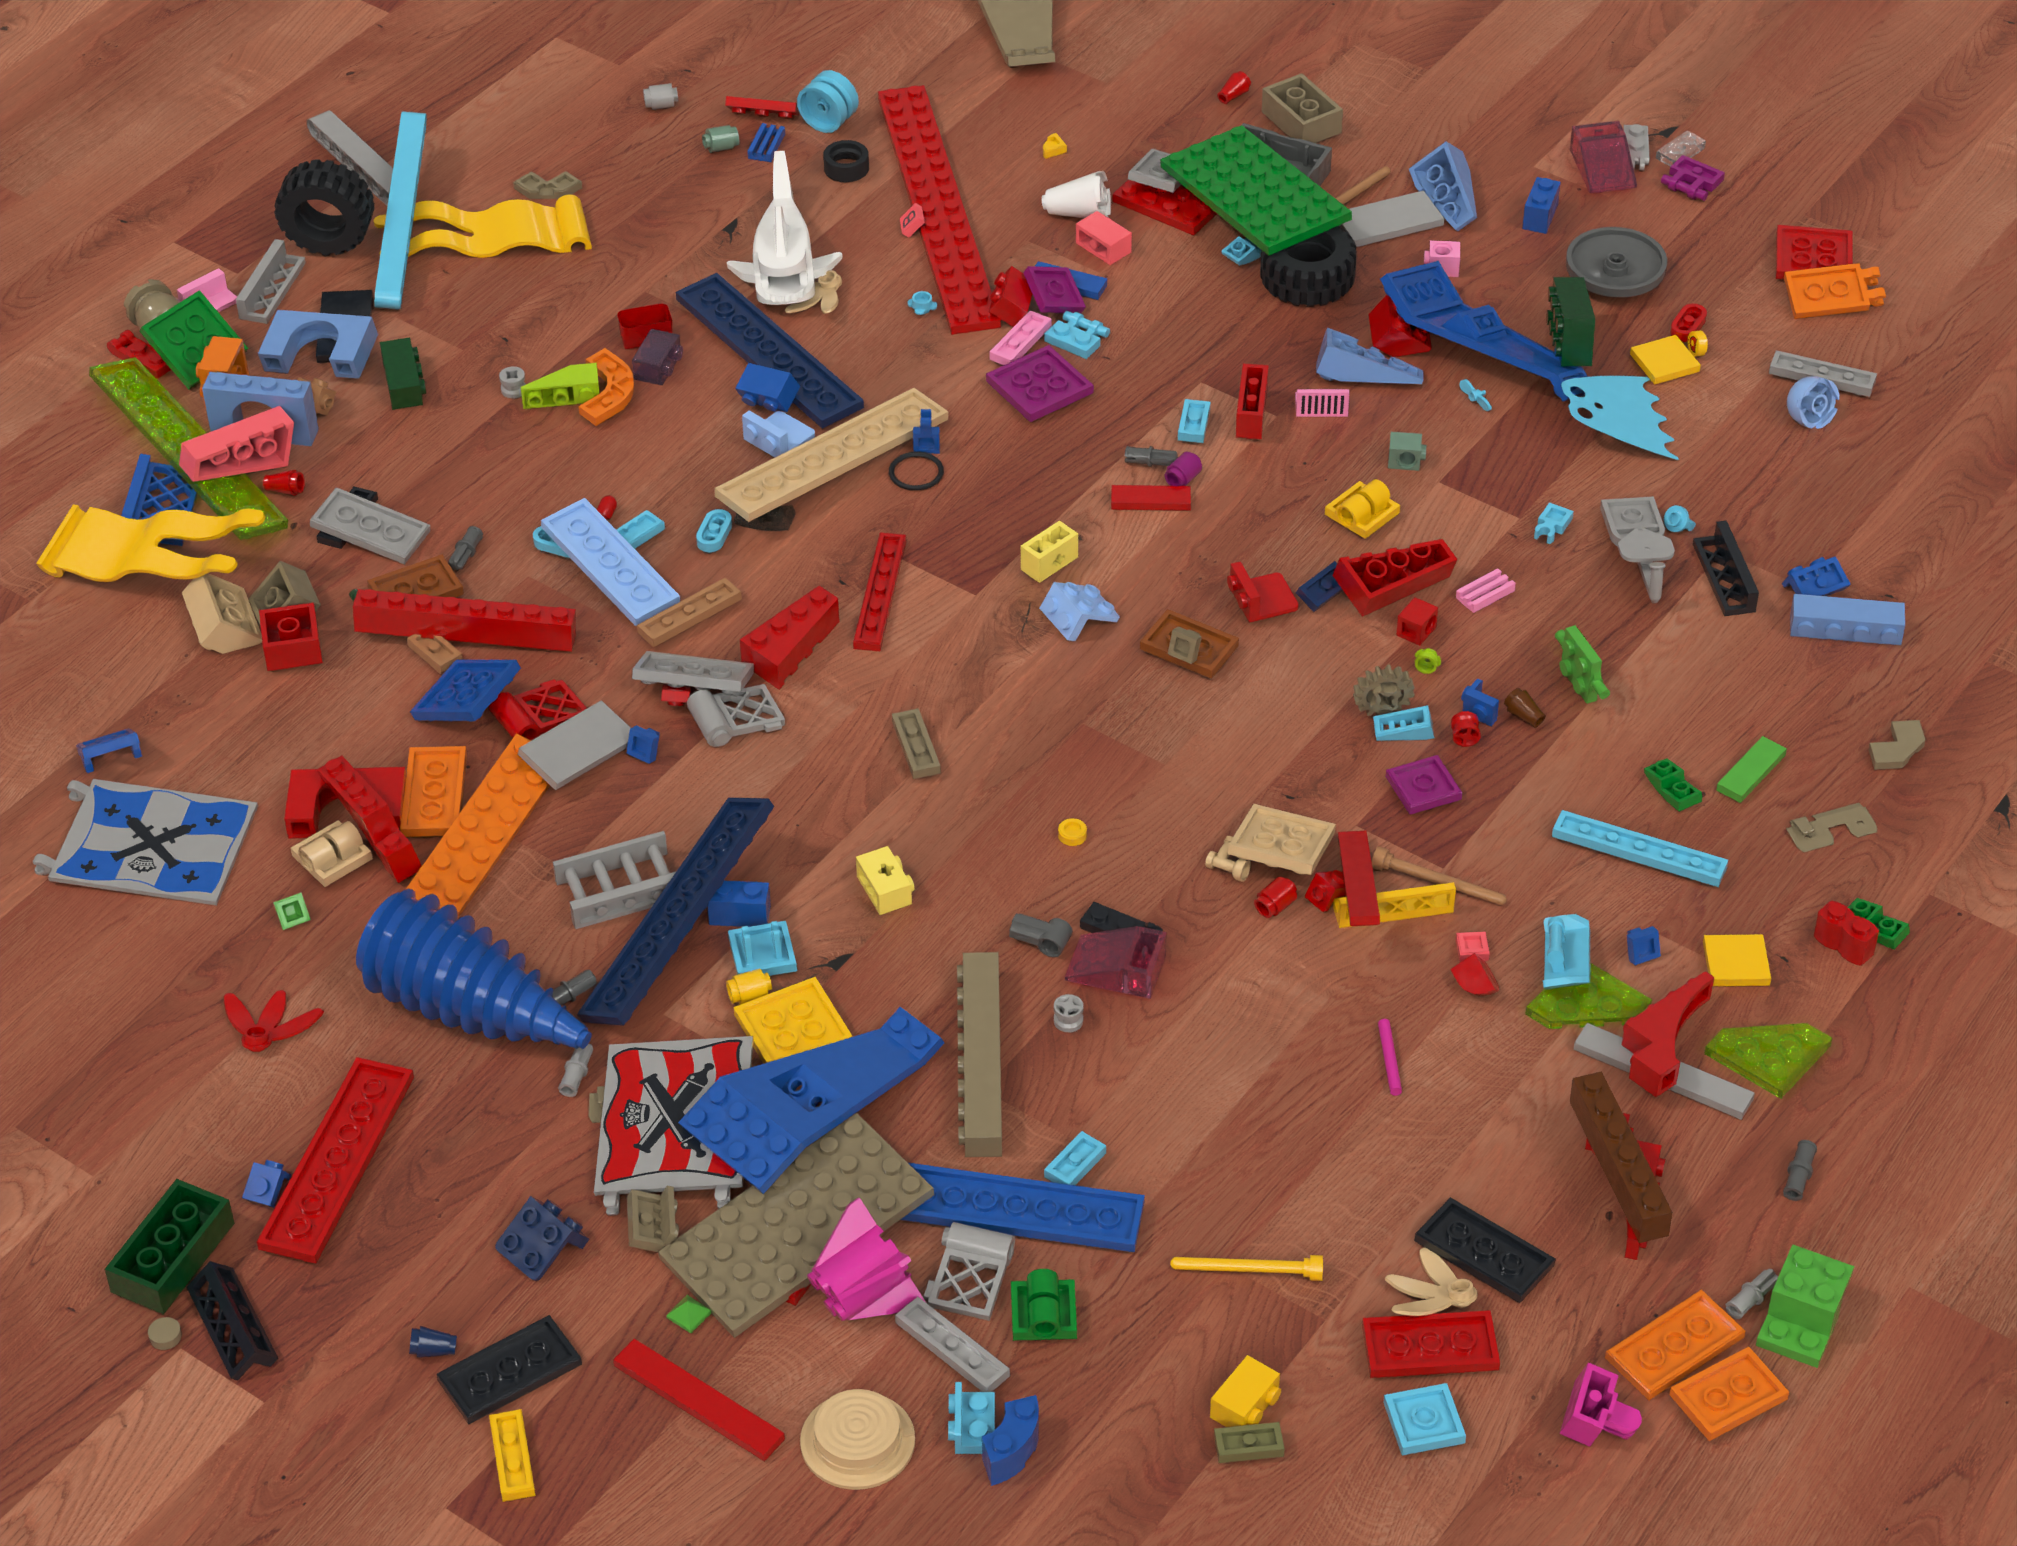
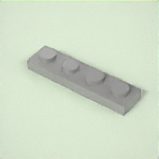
[1769,350,1877,397]
[895,1297,1010,1392]

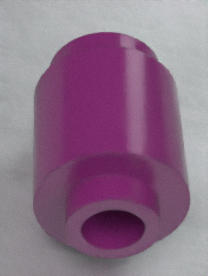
[1164,452,1202,486]

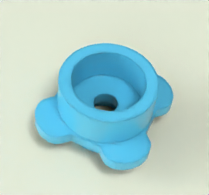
[907,291,937,315]

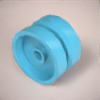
[797,70,859,133]

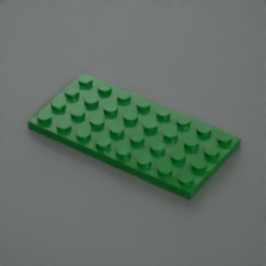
[1160,125,1352,256]

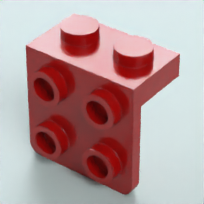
[1227,561,1299,623]

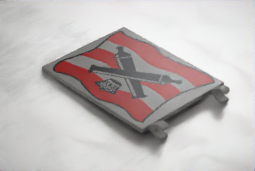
[594,1036,753,1215]

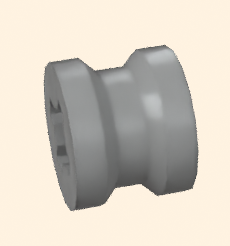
[499,366,526,399]
[1054,994,1083,1032]

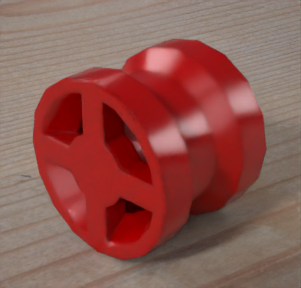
[1451,711,1481,747]

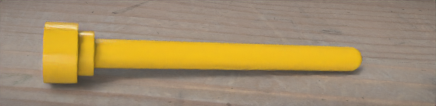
[1170,1255,1323,1281]

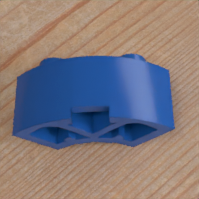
[982,1395,1039,1486]

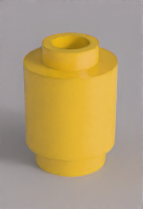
[726,968,772,1005]

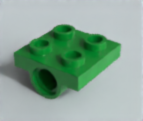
[1011,1269,1077,1341]

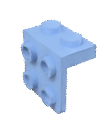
[742,411,815,457]
[1039,582,1120,641]

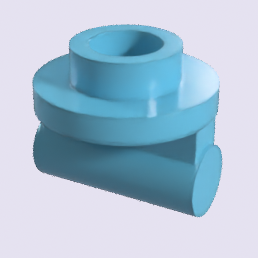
[1664,505,1696,532]

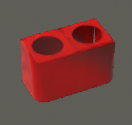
[617,303,673,349]

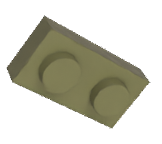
[1214,1422,1285,1463]

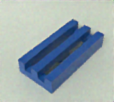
[748,123,785,162]

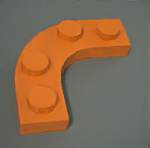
[579,348,634,426]

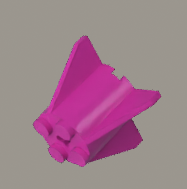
[807,1197,926,1321]

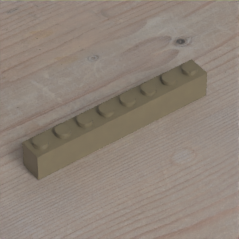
[957,952,1002,1157]

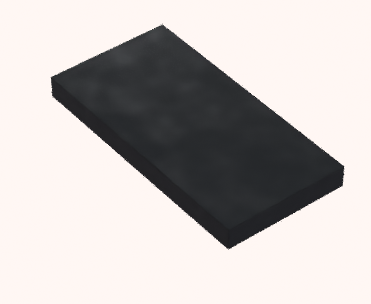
[316,290,373,363]
[1414,1197,1556,1303]
[436,1315,582,1425]

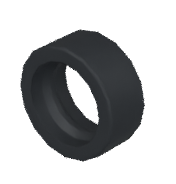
[823,140,869,182]

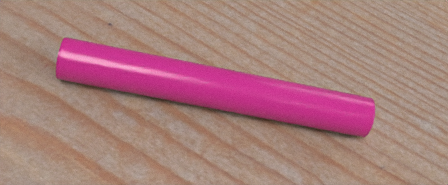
[1378,1019,1402,1096]

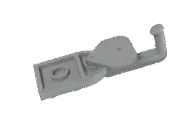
[1600,496,1675,603]

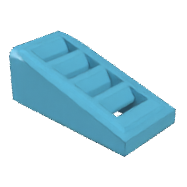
[1373,705,1435,741]

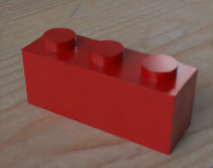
[1236,363,1269,439]

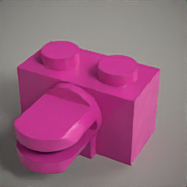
[1560,1362,1642,1447]

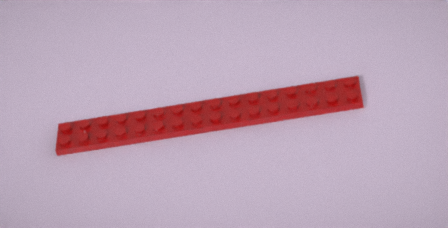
[878,85,1001,335]

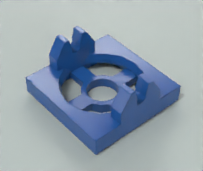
[76,728,142,773]

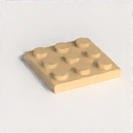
[1228,804,1336,875]

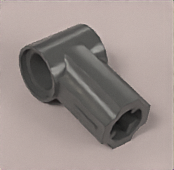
[1009,913,1073,957]

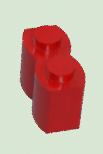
[1814,901,1879,966]

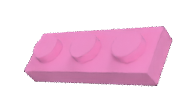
[990,310,1052,365]

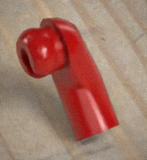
[596,495,617,520]

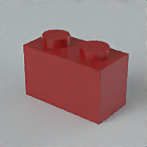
[989,266,1033,327]

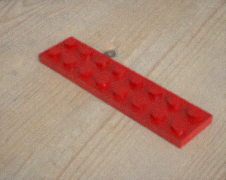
[257,1057,414,1264]

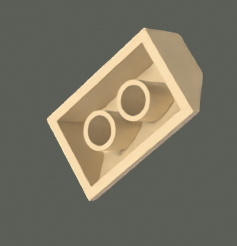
[182,573,262,654]

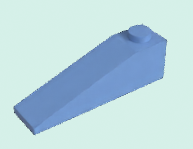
[1316,328,1424,384]

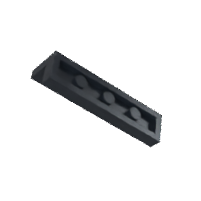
[1693,520,1759,616]
[186,1261,278,1380]

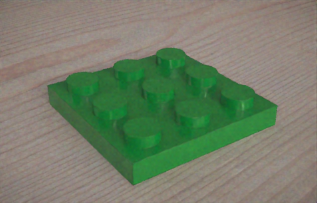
[139,290,248,390]

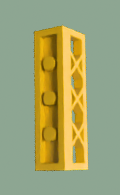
[1333,882,1456,928]

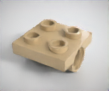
[291,820,373,887]

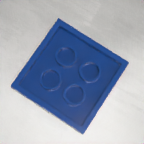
[410,660,521,722]

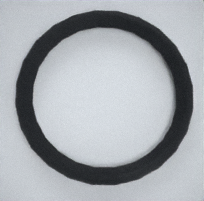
[889,452,944,490]

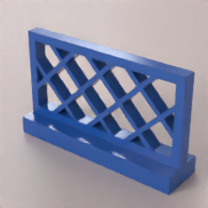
[121,454,201,546]

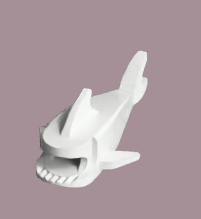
[727,151,843,305]

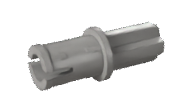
[558,1044,593,1097]
[1725,1269,1778,1319]

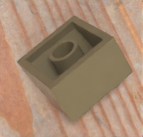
[249,561,321,627]

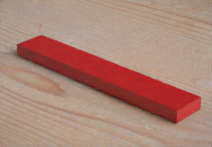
[853,532,906,652]
[1338,830,1380,926]
[613,1339,785,1462]

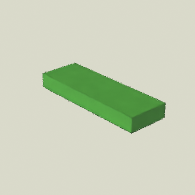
[1716,736,1787,803]

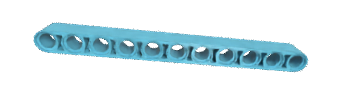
[374,111,427,309]

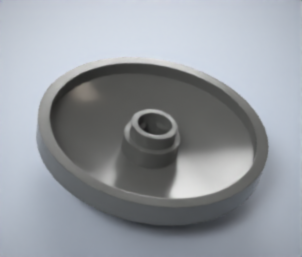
[1566,227,1667,297]

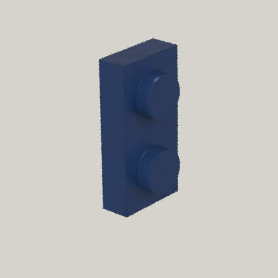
[1296,561,1343,612]

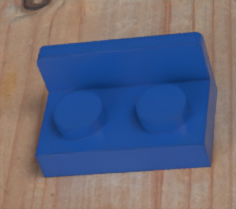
[1782,556,1851,596]

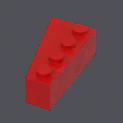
[1333,539,1458,617]
[740,585,840,690]

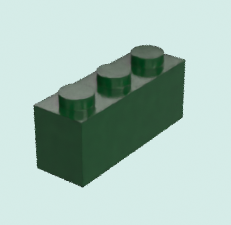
[380,337,426,410]

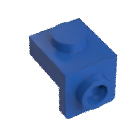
[1461,678,1499,727]
[242,1160,292,1207]

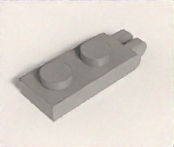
[1623,124,1649,171]

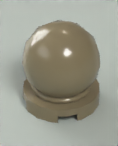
[124,279,181,329]

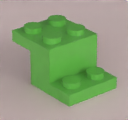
[1756,1245,1854,1368]

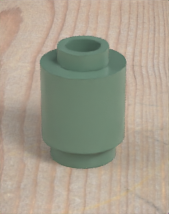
[702,125,739,153]

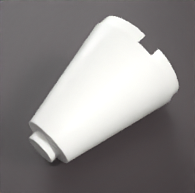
[1042,171,1111,218]

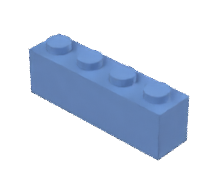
[1790,594,1905,645]

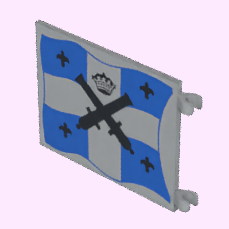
[33,779,258,906]

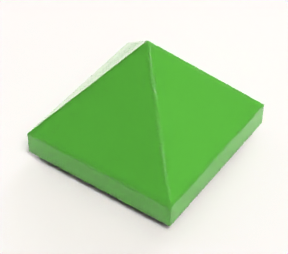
[273,892,311,930]
[666,1295,711,1333]

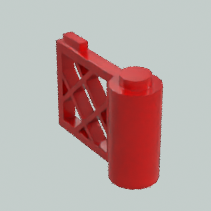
[489,679,587,741]

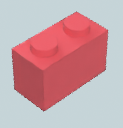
[1076,211,1132,265]

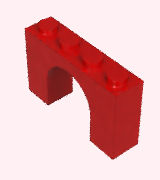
[284,767,406,839]

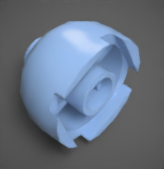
[1787,376,1839,429]

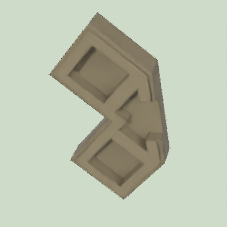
[513,171,582,199]
[1868,720,1926,770]

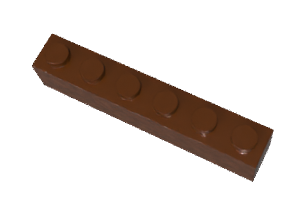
[1570,1071,1673,1243]

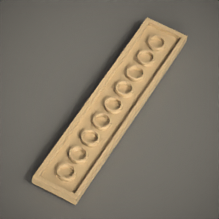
[715,388,948,522]

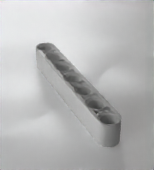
[307,110,393,207]

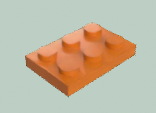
[1669,1347,1789,1441]

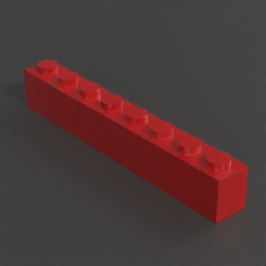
[353,589,576,652]

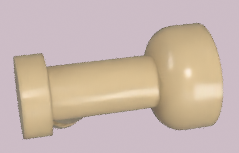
[1205,836,1251,882]

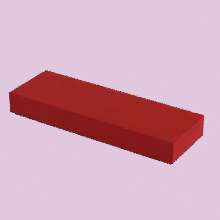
[1111,485,1191,511]

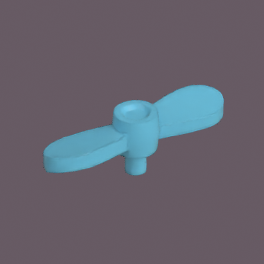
[1459,379,1492,411]

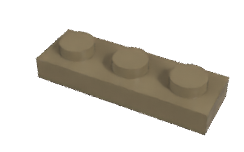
[892,708,941,779]

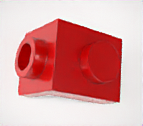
[1305,870,1346,912]

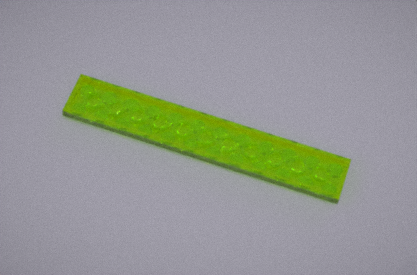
[89,357,288,540]

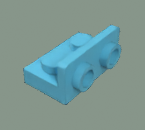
[948,1382,995,1454]

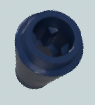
[409,1326,457,1358]

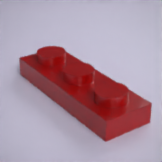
[725,96,800,119]

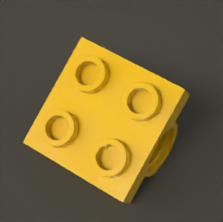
[1325,479,1400,539]

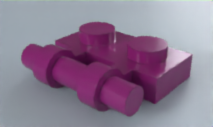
[1661,155,1725,201]

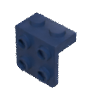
[495,1196,590,1281]

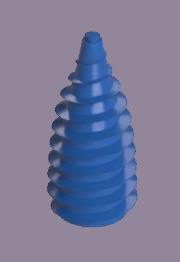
[356,889,592,1049]

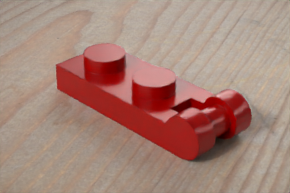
[107,330,171,379]

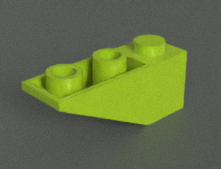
[521,363,600,409]

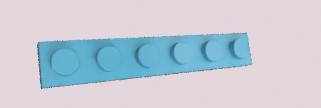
[1552,810,1728,887]

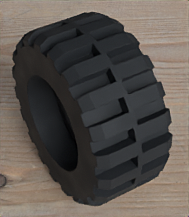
[274,159,375,256]
[1260,226,1357,307]

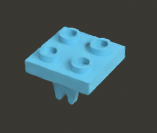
[728,921,797,976]

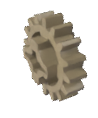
[1353,665,1415,716]

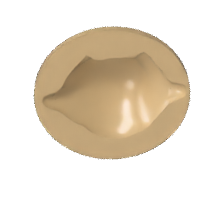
[800,1389,915,1490]

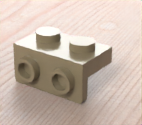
[627,1185,679,1252]

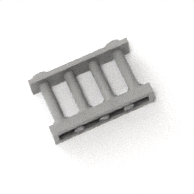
[553,831,676,929]

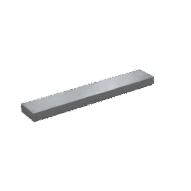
[1573,1023,1755,1120]

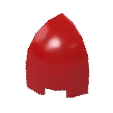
[1450,953,1500,996]

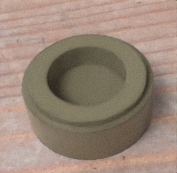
[148,1317,182,1350]

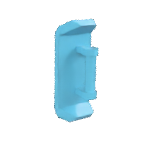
[1543,914,1590,990]

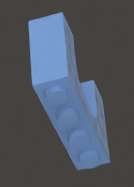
[258,310,378,379]
[202,372,319,446]

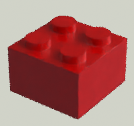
[259,602,323,671]

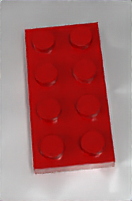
[1112,180,1217,236]
[1362,1310,1500,1378]

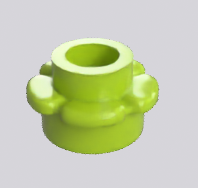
[1415,648,1441,674]

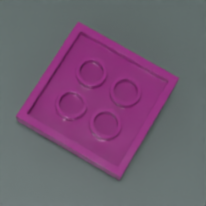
[986,345,1094,422]

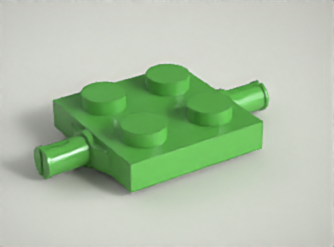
[1555,625,1610,704]

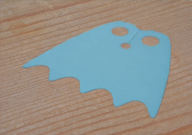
[1561,376,1679,460]

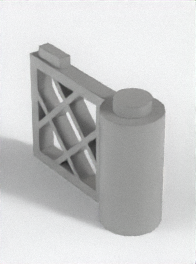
[687,684,785,747]
[923,1222,1015,1321]

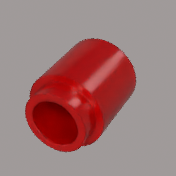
[1254,877,1297,918]

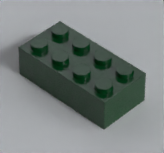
[1546,277,1595,366]
[104,1179,235,1314]

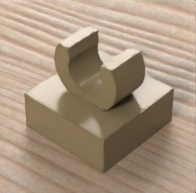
[1168,627,1202,664]

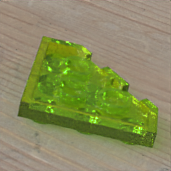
[1525,963,1652,1029]
[1704,1023,1832,1099]

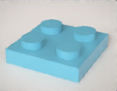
[1383,1383,1466,1455]

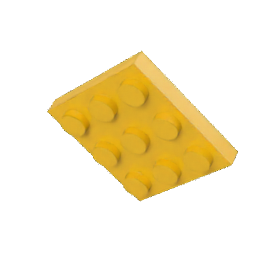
[734,977,853,1064]

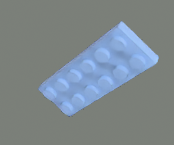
[541,498,680,626]

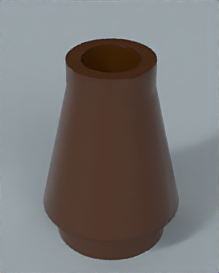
[1504,688,1546,728]

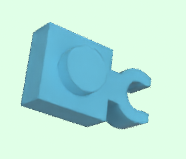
[1534,503,1574,544]

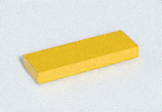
[489,1409,536,1502]

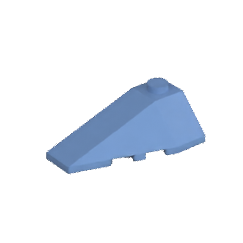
[1409,141,1477,231]

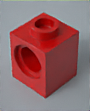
[1396,597,1438,646]

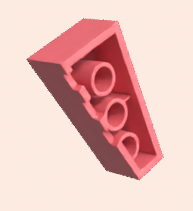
[179,406,294,482]

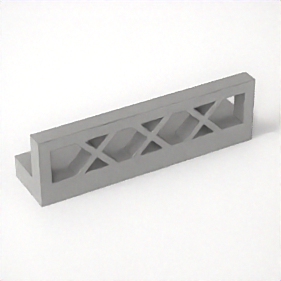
[236,239,306,324]

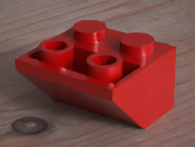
[1368,295,1432,357]

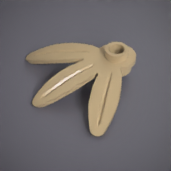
[785,270,842,314]
[1385,1248,1478,1316]

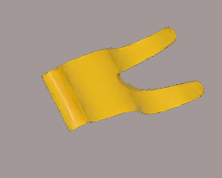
[374,195,592,258]
[36,504,265,582]

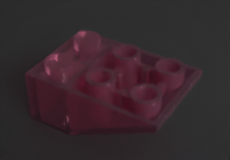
[1570,121,1637,193]
[1065,926,1167,999]

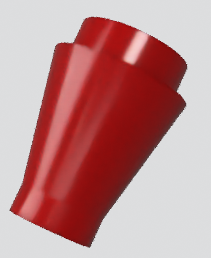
[1217,71,1251,104]
[263,470,305,496]

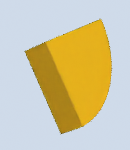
[1043,133,1067,159]

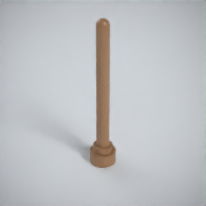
[1335,166,1391,205]
[1371,846,1507,905]

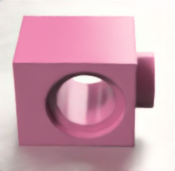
[1424,241,1460,277]

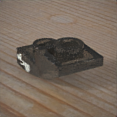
[734,505,796,531]

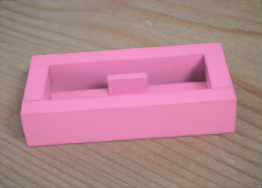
[1456,568,1516,613]

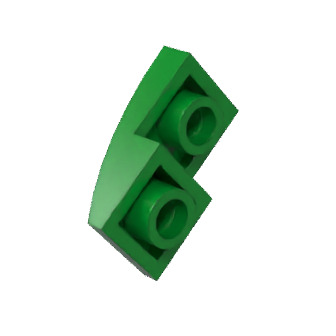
[1644,758,1702,812]
[1848,898,1910,950]

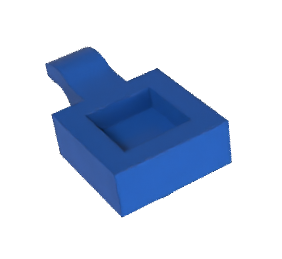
[913,409,940,454]

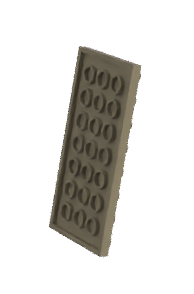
[658,1113,934,1338]

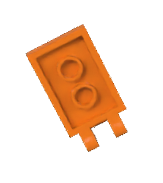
[1784,263,1886,319]

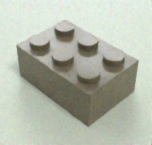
[1262,73,1343,143]

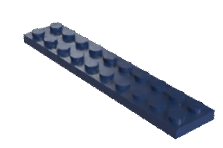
[676,273,864,429]
[577,797,775,1026]

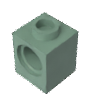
[1388,432,1427,471]

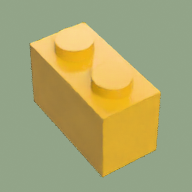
[1210,1355,1281,1427]

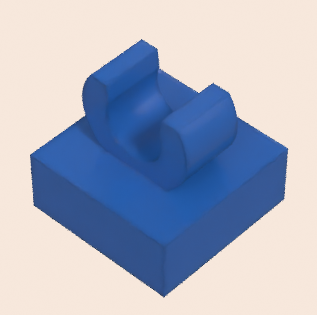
[626,725,660,764]
[1627,926,1661,965]

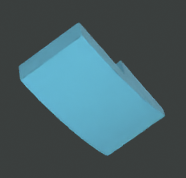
[1221,236,1261,266]

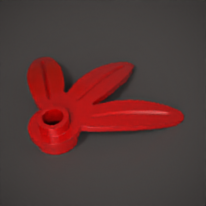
[224,990,324,1052]

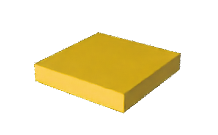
[1630,335,1701,385]
[1703,934,1771,986]

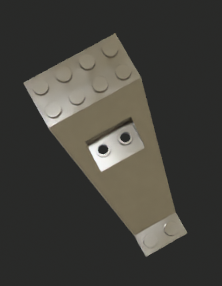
[977,0,1055,66]

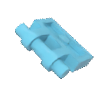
[1044,311,1110,359]

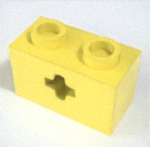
[1021,521,1078,583]
[856,846,915,915]

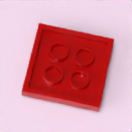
[1775,225,1853,279]

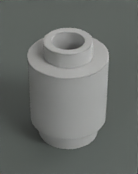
[643,83,678,110]

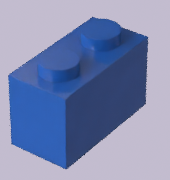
[1522,177,1561,234]
[735,363,801,412]
[708,880,771,927]

